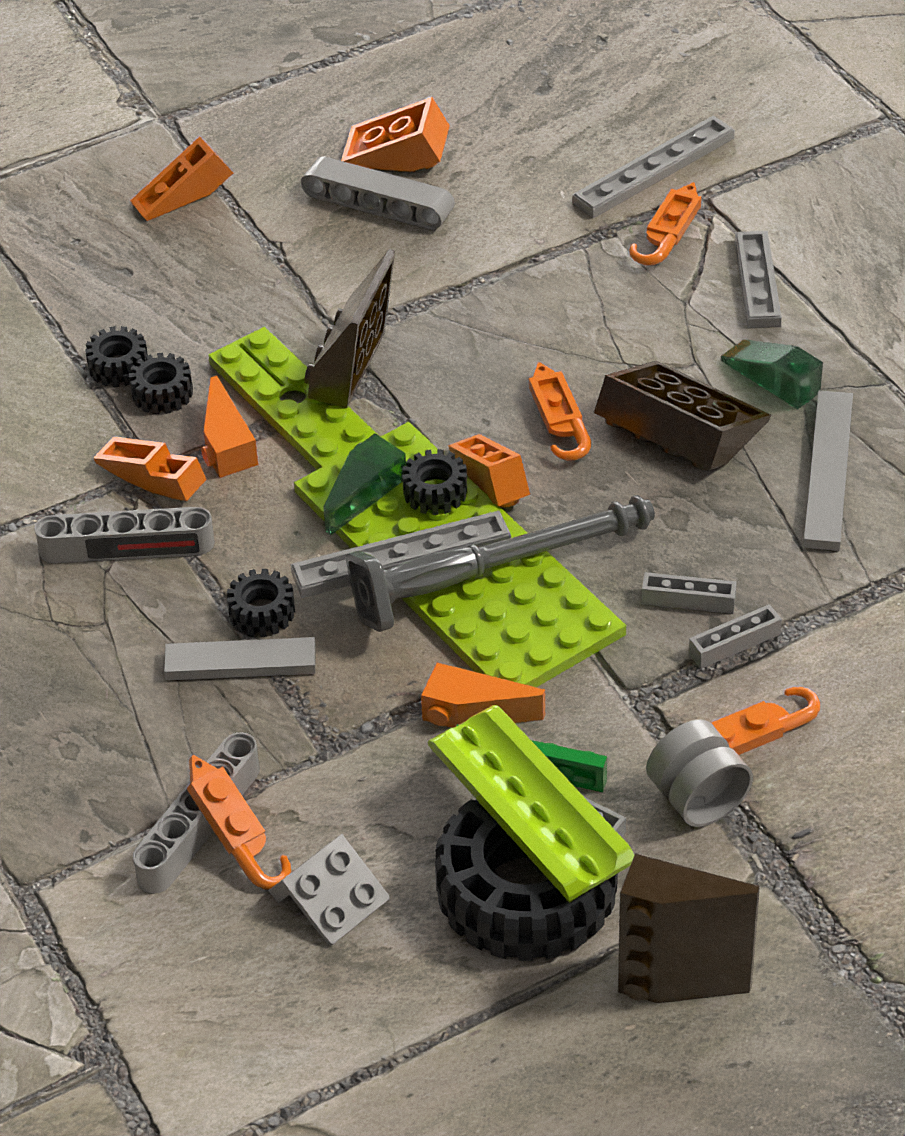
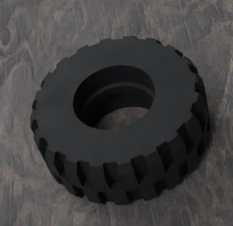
[435,798,618,961]

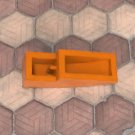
[94,437,207,501]

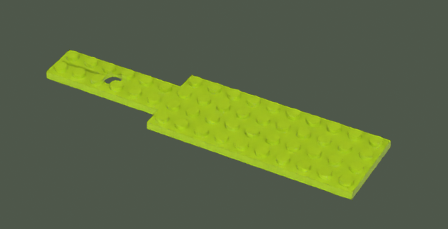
[208,326,626,687]

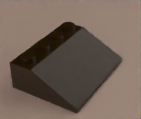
[304,249,395,408]
[594,360,771,471]
[618,853,760,1003]

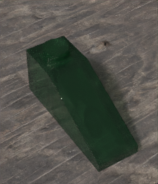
[721,339,823,409]
[323,433,406,535]

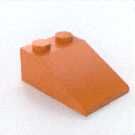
[341,97,450,172]

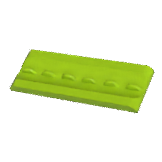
[428,705,634,902]

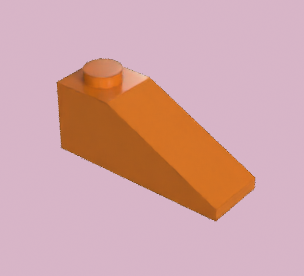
[130,136,233,221]
[201,376,259,478]
[448,434,530,508]
[421,662,546,728]

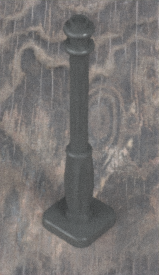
[346,495,655,632]

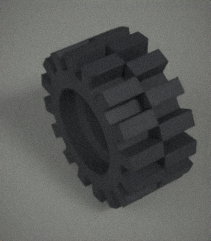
[85,326,148,387]
[129,353,193,414]
[402,449,467,515]
[227,569,295,637]

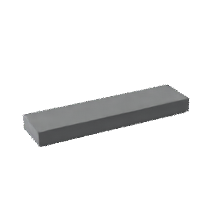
[735,231,782,328]
[164,637,316,680]

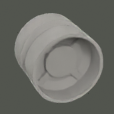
[646,720,753,827]

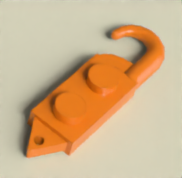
[629,182,701,265]
[529,362,591,461]
[711,687,820,755]
[187,755,291,890]

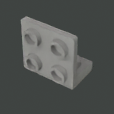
[268,834,390,945]

